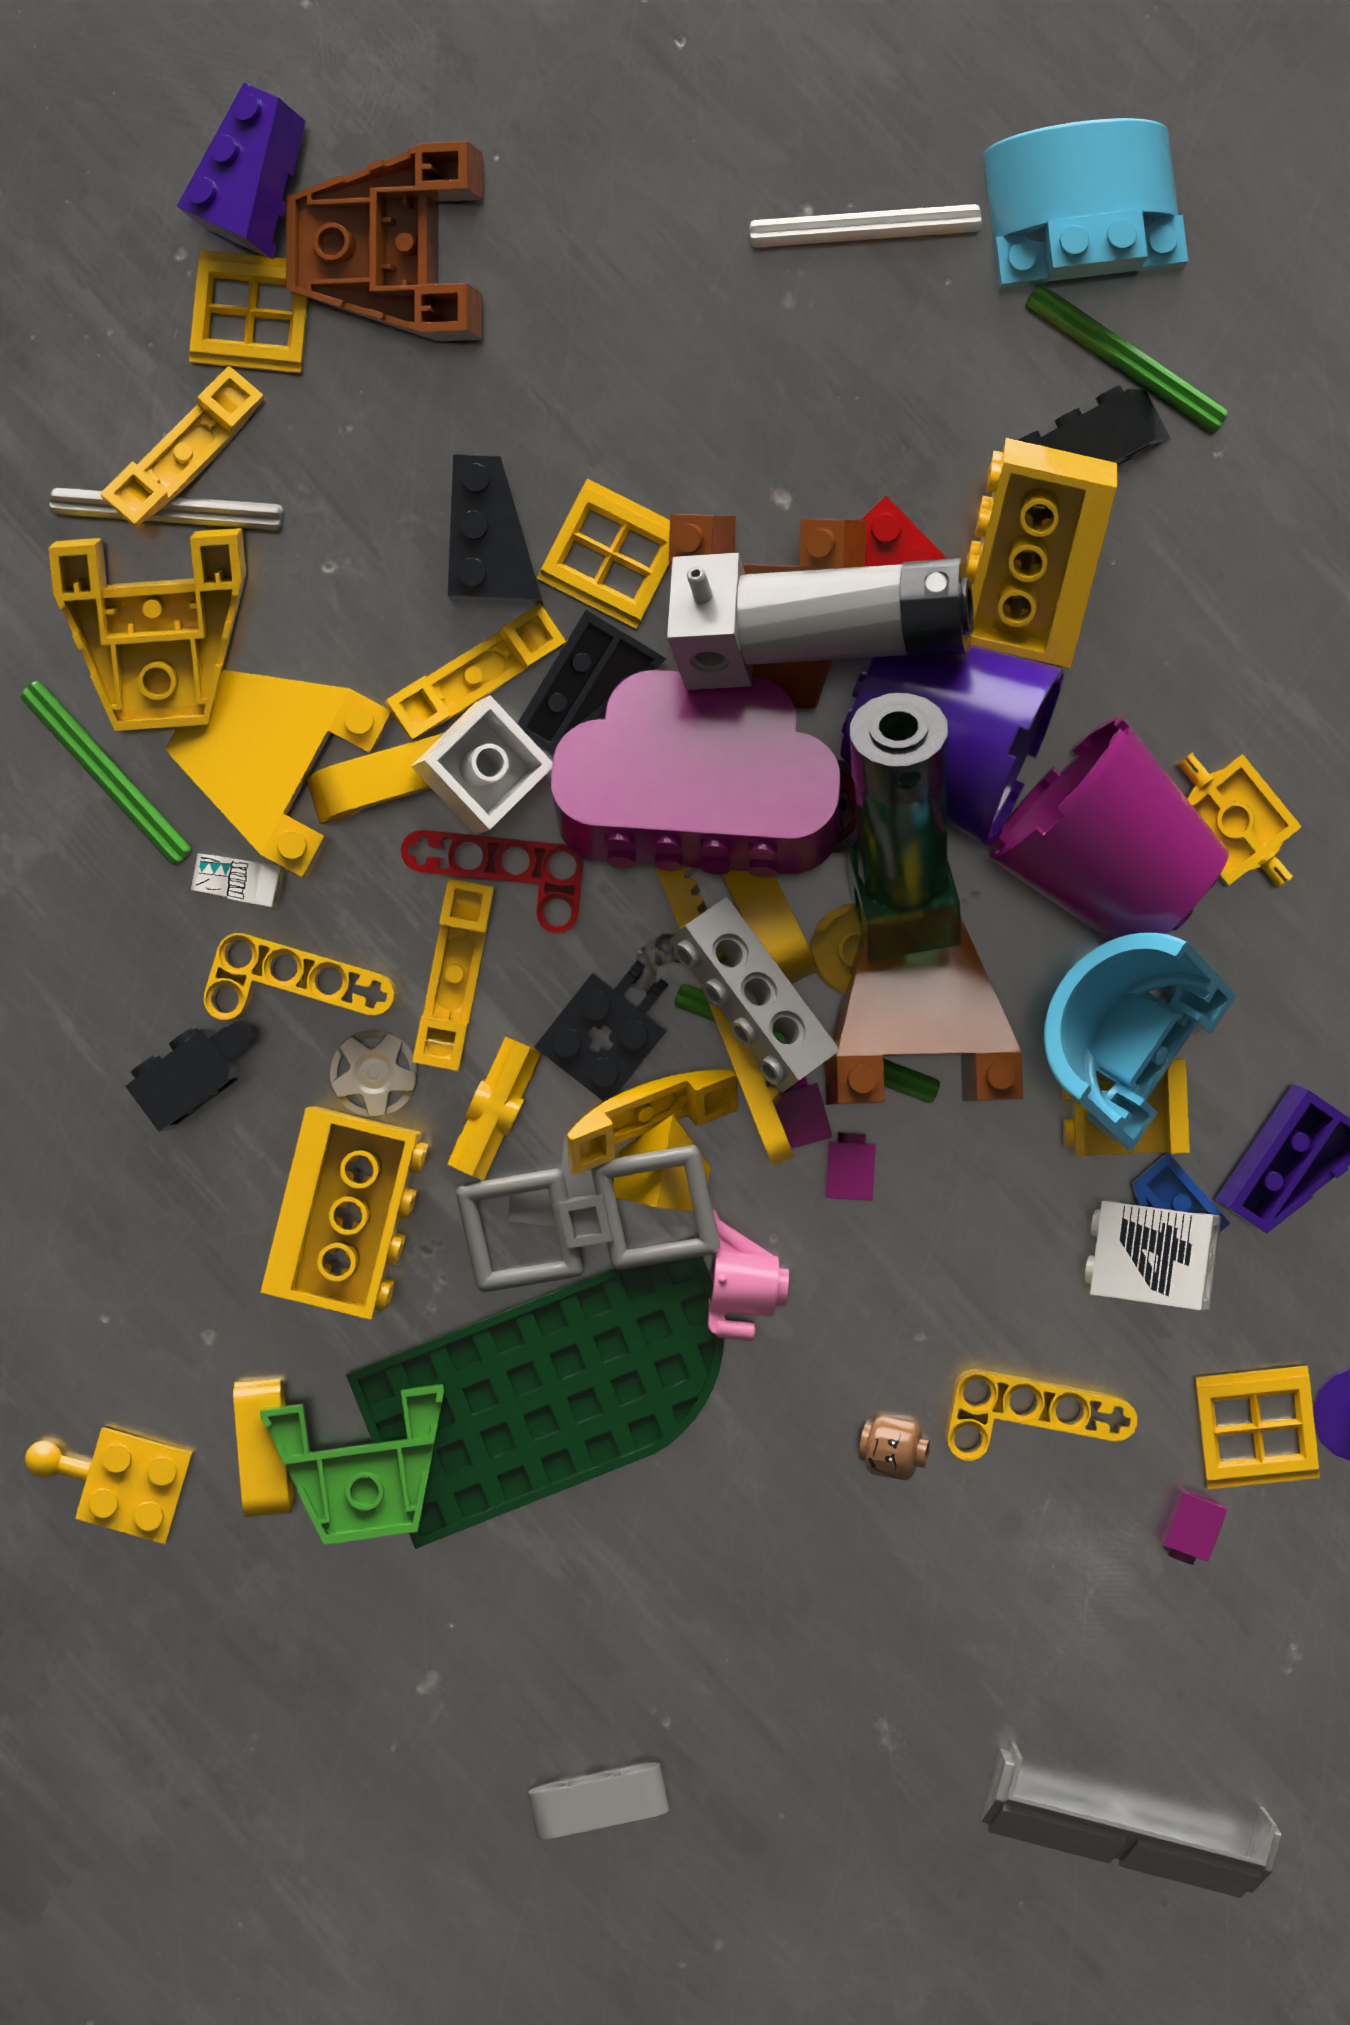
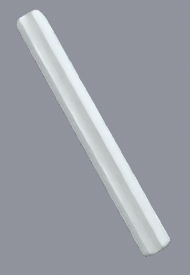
[750,204,982,248]

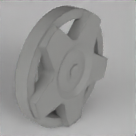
[330,1030,418,1117]

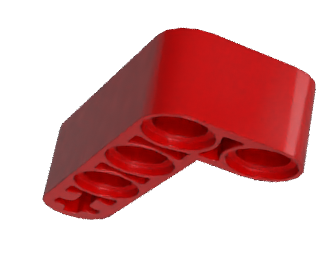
[401,830,585,934]

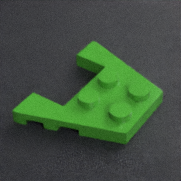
[260,1384,444,1545]

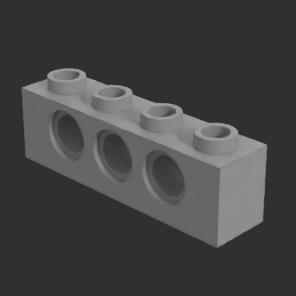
[669,897,840,1093]

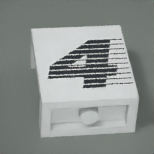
[1085,1201,1221,1310]

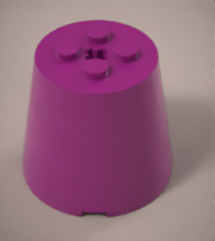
[989,717,1229,941]

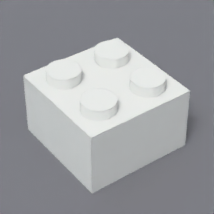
[411,696,553,835]

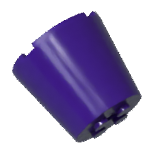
[840,645,1064,846]

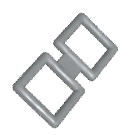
[456,1145,720,1292]

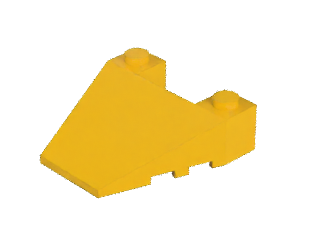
[48,528,247,731]
[165,670,395,879]

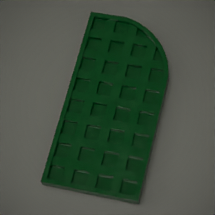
[346,1235,724,1549]

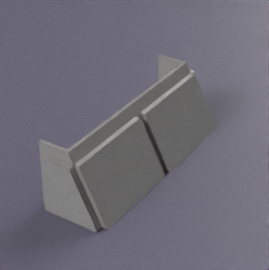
[981,1742,1281,1898]

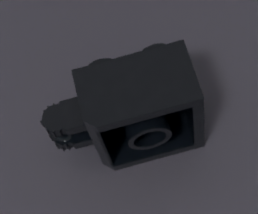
[534,960,669,1102]
[125,1020,256,1132]

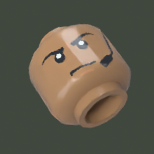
[859,1415,930,1481]

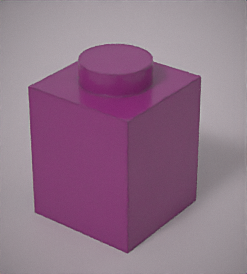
[775,1076,833,1149]
[824,1132,876,1201]
[1159,1487,1228,1565]

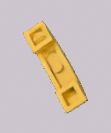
[100,366,264,527]
[385,603,566,741]
[412,878,495,1071]
[567,1070,738,1175]

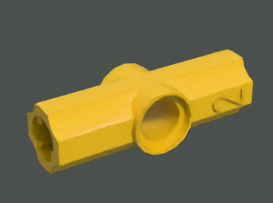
[447,1036,542,1181]

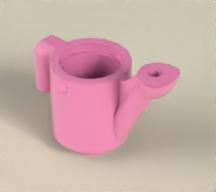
[707,1209,789,1341]

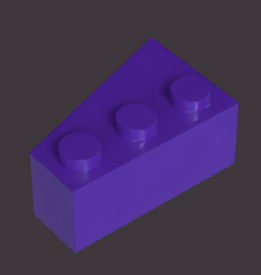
[176,83,306,260]
[1215,1084,1350,1234]

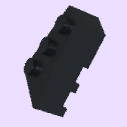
[1018,385,1171,506]
[448,454,544,605]
[517,609,667,757]

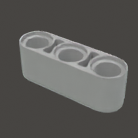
[528,1762,670,1840]

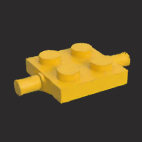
[1177,752,1302,889]

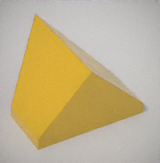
[613,1114,711,1212]

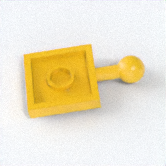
[25,1427,193,1544]

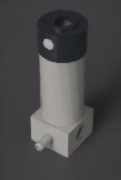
[667,553,974,690]

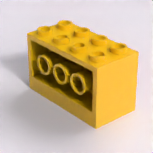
[966,438,1117,668]
[260,1106,429,1320]

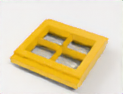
[189,250,309,374]
[537,478,670,630]
[1195,1366,1320,1489]

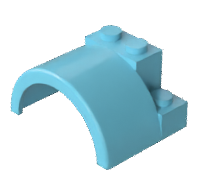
[983,118,1188,291]
[1044,933,1237,1151]

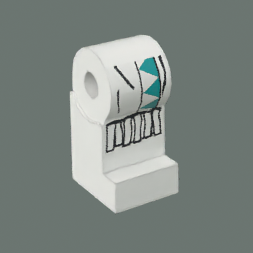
[191,853,284,908]

